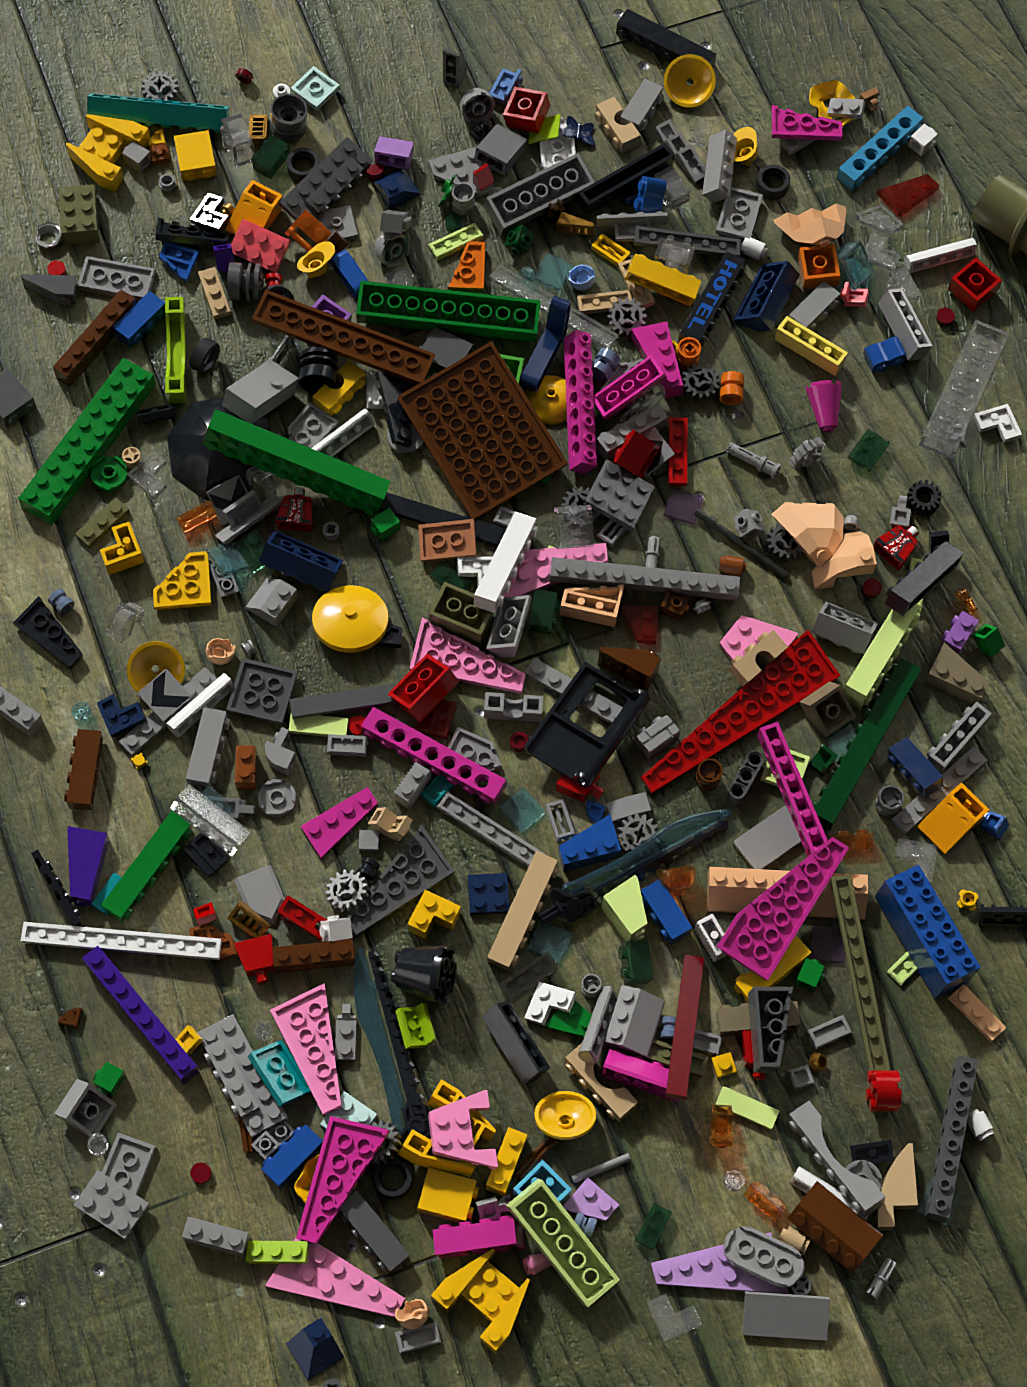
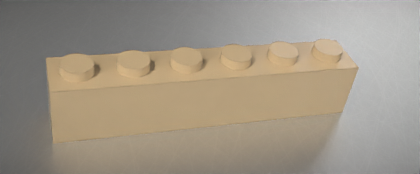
[487,851,560,971]

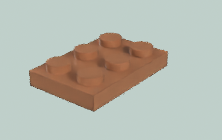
[418,519,477,563]

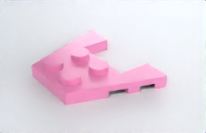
[719,615,798,675]
[428,1090,498,1170]

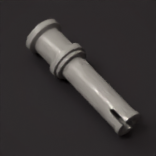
[726,442,782,479]

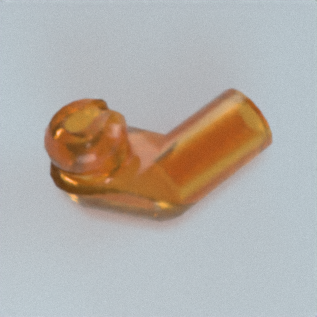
[955,588,978,614]

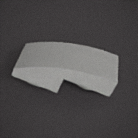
[209,559,239,598]
[606,792,652,823]
[251,1121,295,1160]

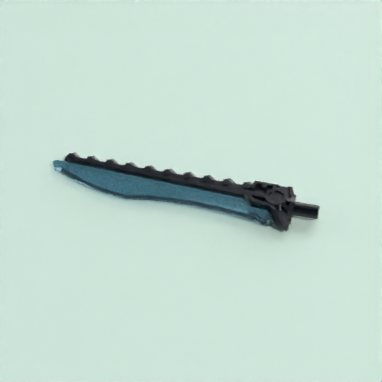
[538,809,732,925]
[354,947,431,1150]

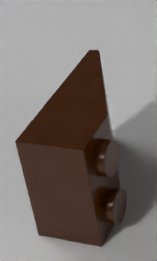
[597,647,661,691]

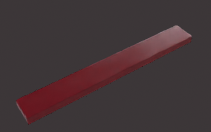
[665,954,704,1100]

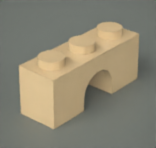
[594,97,641,154]
[728,630,788,686]

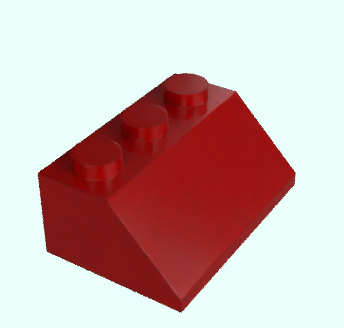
[388,654,459,723]

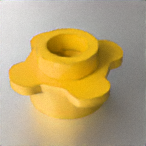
[957,890,978,911]

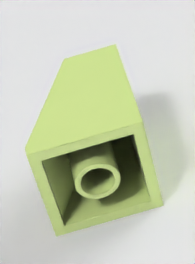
[601,875,647,946]

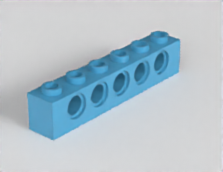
[837,106,923,190]

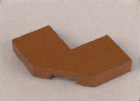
[189,924,238,962]

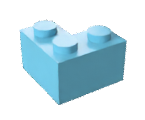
[513,1160,572,1204]

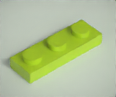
[245,1241,310,1264]

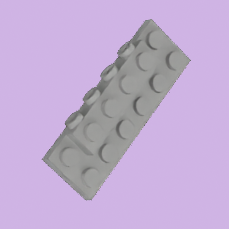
[197,1014,288,1138]

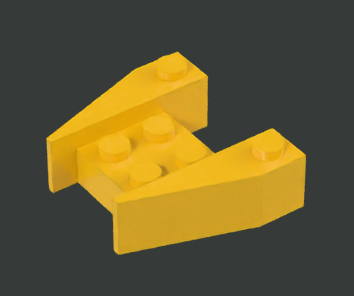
[66,114,150,193]
[398,1079,496,1177]
[431,1249,530,1354]

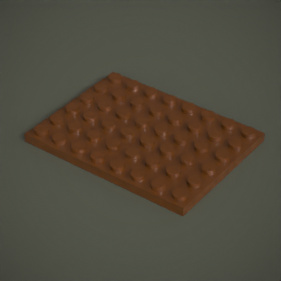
[397,341,568,520]

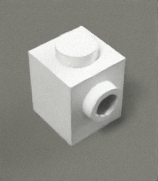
[908,124,938,156]
[319,915,353,941]

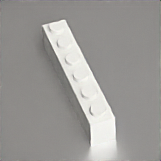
[474,512,538,613]

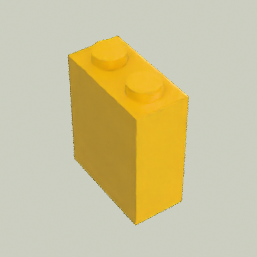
[174,130,217,181]
[417,1168,479,1223]

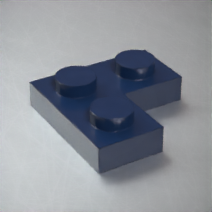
[97,694,147,737]

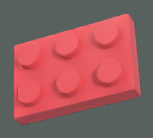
[231,219,291,273]

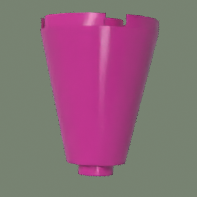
[806,380,842,433]

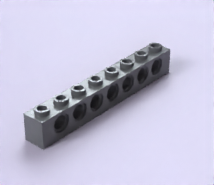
[924,1055,978,1223]

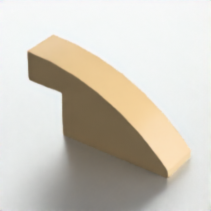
[875,1143,918,1231]

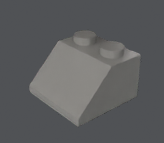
[245,578,298,627]
[54,1079,117,1139]

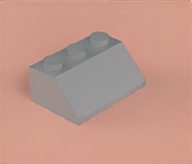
[486,595,532,659]
[812,601,878,654]
[604,985,665,1058]

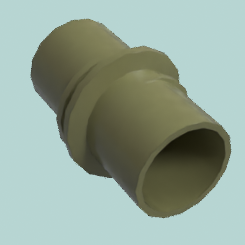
[971,174,1027,257]

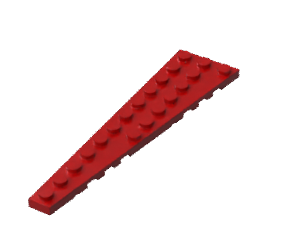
[640,630,841,794]

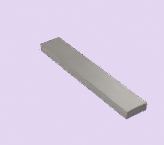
[437,792,545,867]

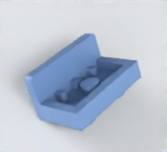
[489,68,523,106]

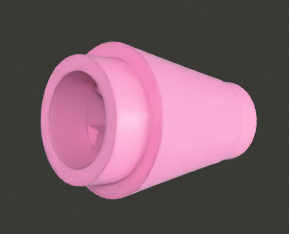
[522,1253,551,1276]

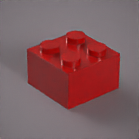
[503,87,550,133]
[948,257,1002,312]

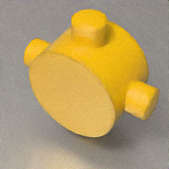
[131,753,148,770]

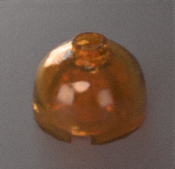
[656,865,696,896]

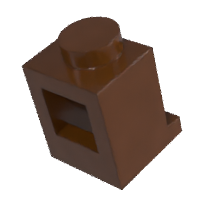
[660,590,690,620]

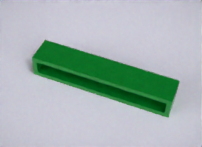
[101,811,192,923]

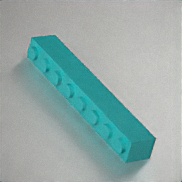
[87,93,230,133]

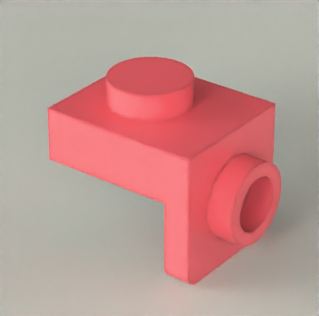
[840,282,869,307]

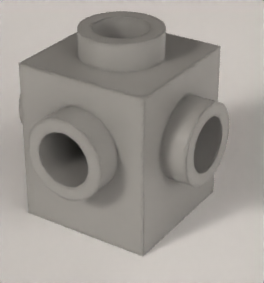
[733,509,765,540]

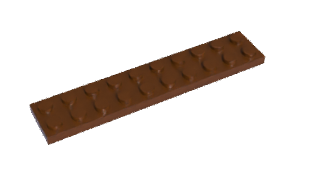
[252,290,436,385]

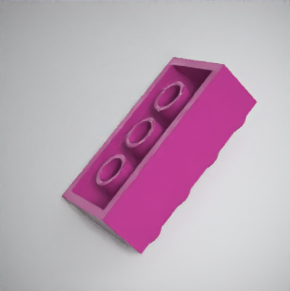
[594,354,668,421]
[601,1049,680,1103]

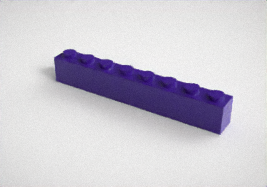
[82,946,199,1085]

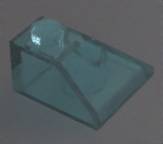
[836,240,874,290]

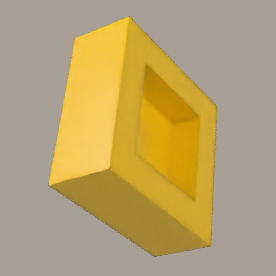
[175,1025,203,1055]
[711,1052,737,1079]

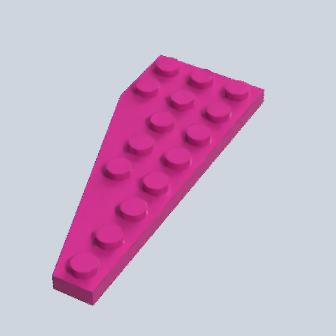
[716,837,849,981]

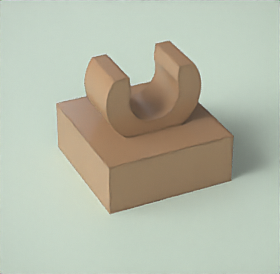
[860,87,879,112]

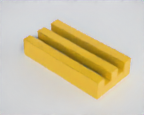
[591,234,631,267]

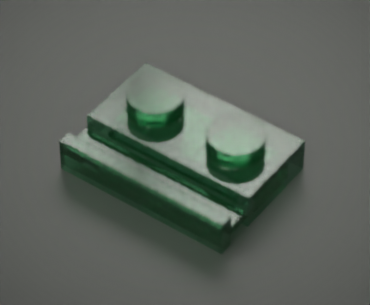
[848,429,890,472]
[233,529,266,574]

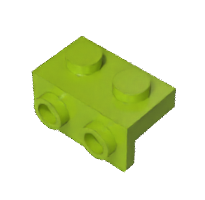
[395,1003,436,1049]

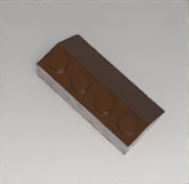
[787,1181,883,1273]

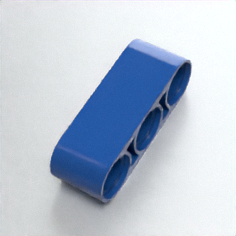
[330,250,368,298]

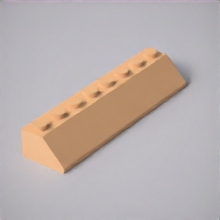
[707,867,868,920]

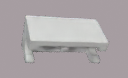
[366,368,384,409]

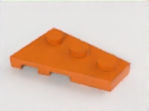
[448,241,485,292]

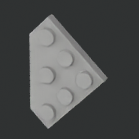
[428,147,495,197]

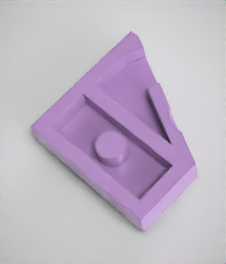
[563,1178,619,1222]

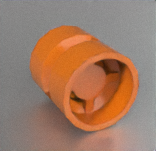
[676,337,701,370]
[720,371,744,405]

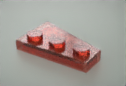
[876,174,940,217]

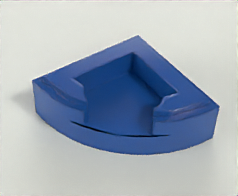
[586,800,606,823]

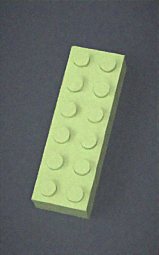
[844,604,921,710]
[506,1179,620,1307]

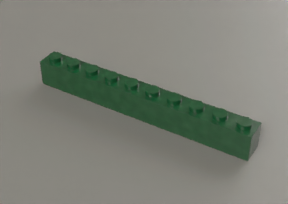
[813,658,922,830]

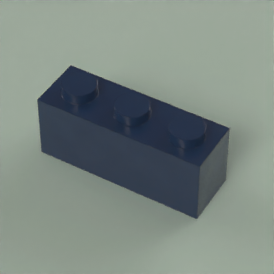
[888,737,943,799]

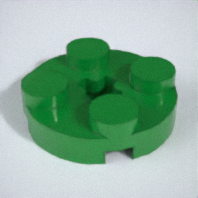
[91,456,129,493]

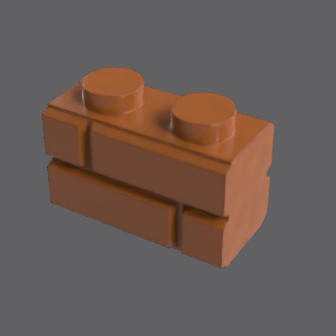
[235,745,257,790]

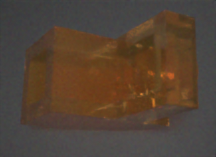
[709,1104,733,1148]

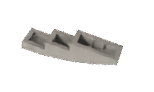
[654,119,706,183]

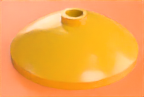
[664,54,716,108]
[524,375,567,425]
[127,641,185,692]
[535,1091,596,1140]

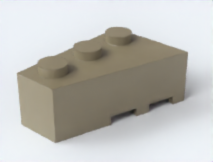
[925,642,989,705]

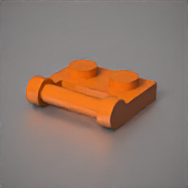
[284,209,333,252]

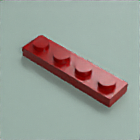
[668,417,688,487]

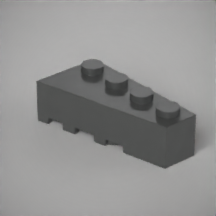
[748,987,793,1073]

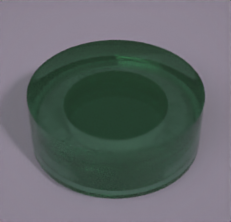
[445,214,463,233]

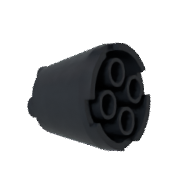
[391,944,457,1006]

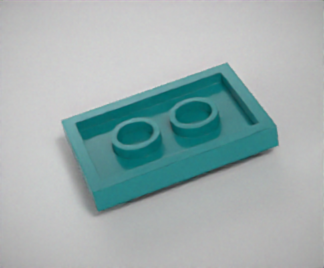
[247,1039,311,1107]

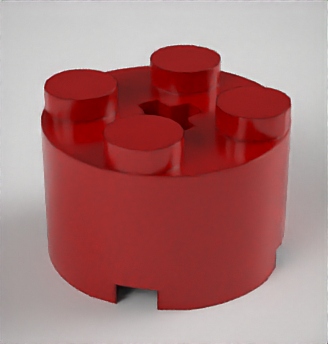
[865,1070,902,1112]

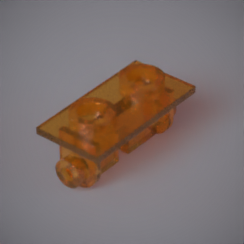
[176,501,217,533]
[832,829,874,850]
[743,1180,787,1221]

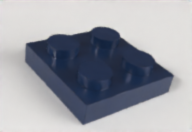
[468,873,509,915]

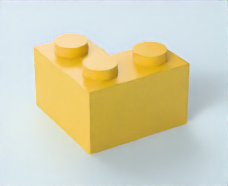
[100,522,144,575]
[407,890,461,939]

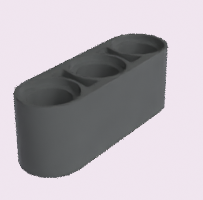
[727,751,764,805]

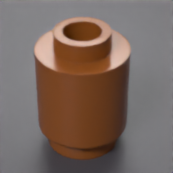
[718,555,747,576]

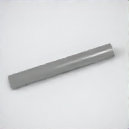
[571,1153,631,1183]

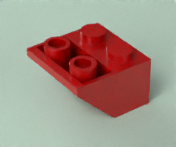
[613,429,660,479]

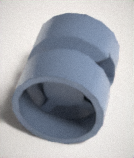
[592,347,621,382]

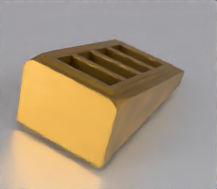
[249,115,268,146]
[556,212,594,236]
[227,900,271,938]

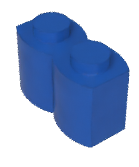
[634,176,667,213]
[863,336,907,372]

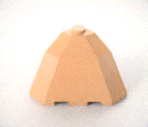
[774,204,847,247]
[771,502,844,567]
[811,531,877,589]

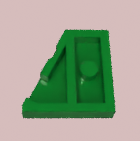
[545,1001,592,1038]

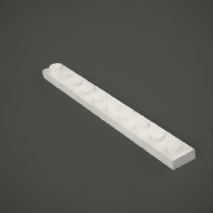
[21,922,222,960]

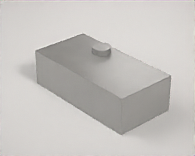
[222,359,299,424]

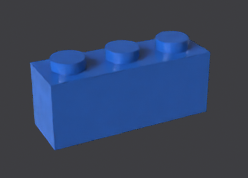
[113,291,165,348]
[640,879,692,945]
[261,1124,323,1190]

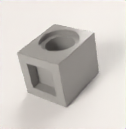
[122,141,152,173]

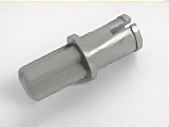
[645,536,660,568]
[866,1258,897,1300]

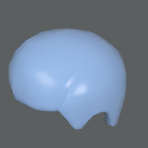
[568,264,595,291]

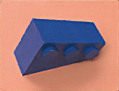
[558,814,621,872]

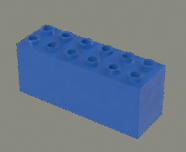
[875,864,981,999]

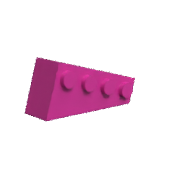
[631,322,683,398]
[433,1216,526,1258]

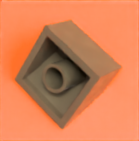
[800,681,856,737]

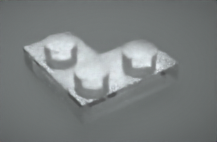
[861,228,901,272]
[127,450,167,500]
[895,838,937,884]
[646,1294,703,1343]

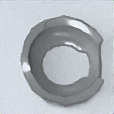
[35,222,62,249]

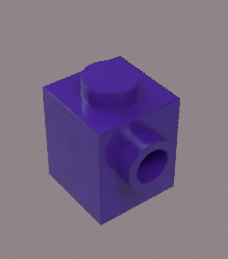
[213,244,234,273]

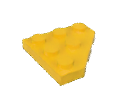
[153,551,212,610]

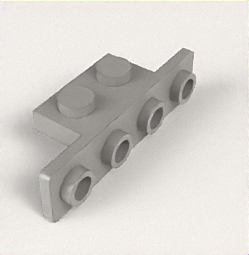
[596,211,668,242]
[215,490,283,545]

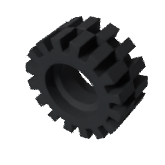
[906,480,942,516]

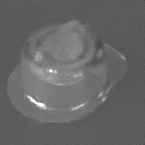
[385,265,420,287]

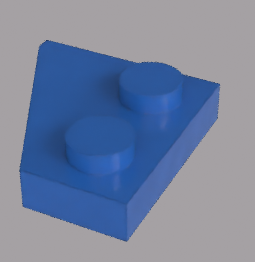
[159,242,199,283]

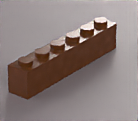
[53,289,136,387]

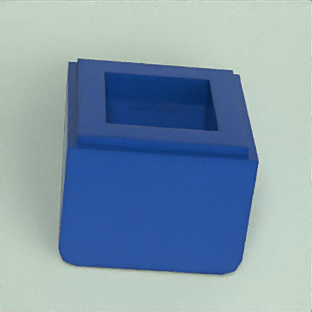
[979,811,1009,839]

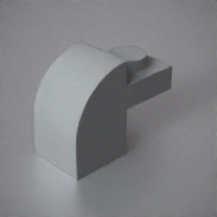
[265,727,296,775]

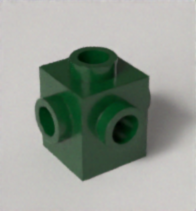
[504,225,534,256]

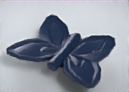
[562,116,594,146]

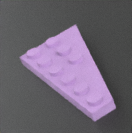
[651,1232,789,1294]

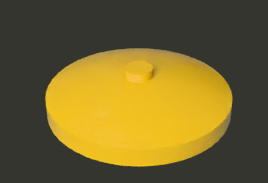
[312,585,388,653]

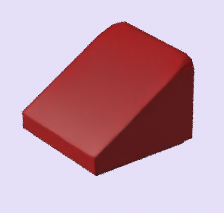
[473,164,494,191]

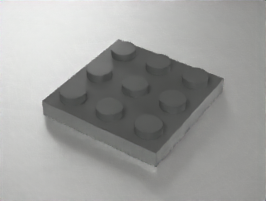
[583,459,655,531]
[226,658,298,726]

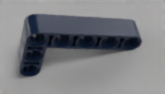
[519,296,572,392]

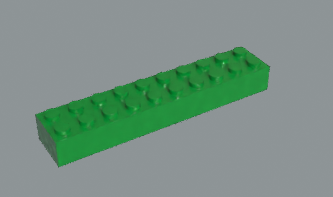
[356,280,541,342]
[18,358,156,525]
[202,409,391,516]

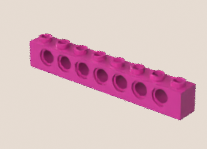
[564,329,597,474]
[361,707,507,805]
[757,722,828,857]

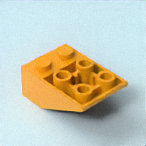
[225,180,283,235]
[917,782,990,854]

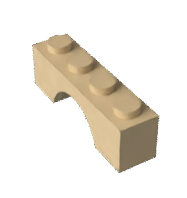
[565,1043,638,1122]

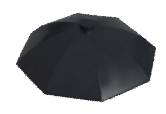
[167,397,270,499]

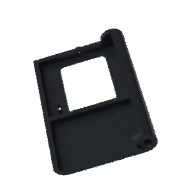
[524,662,650,788]

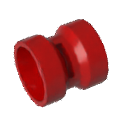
[265,273,283,295]

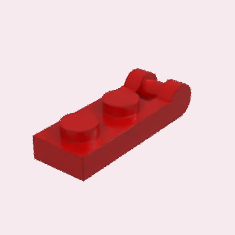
[276,895,327,942]

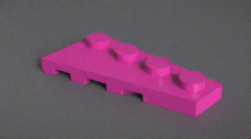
[771,105,842,141]
[301,787,378,860]

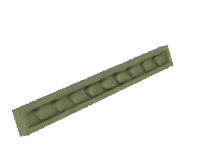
[830,874,890,1071]

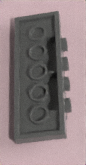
[278,137,373,221]

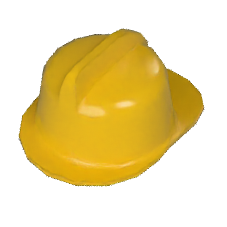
[734,127,758,167]
[297,242,335,279]

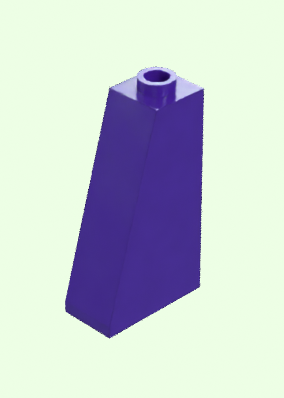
[67,826,109,907]

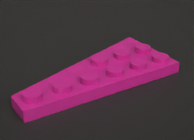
[296,1116,390,1244]

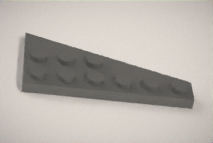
[346,825,455,937]

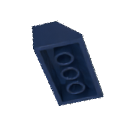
[734,261,800,332]
[259,530,343,592]

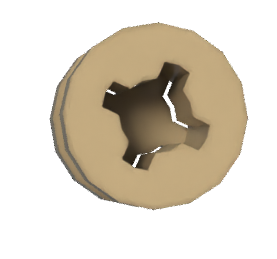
[122,447,142,470]

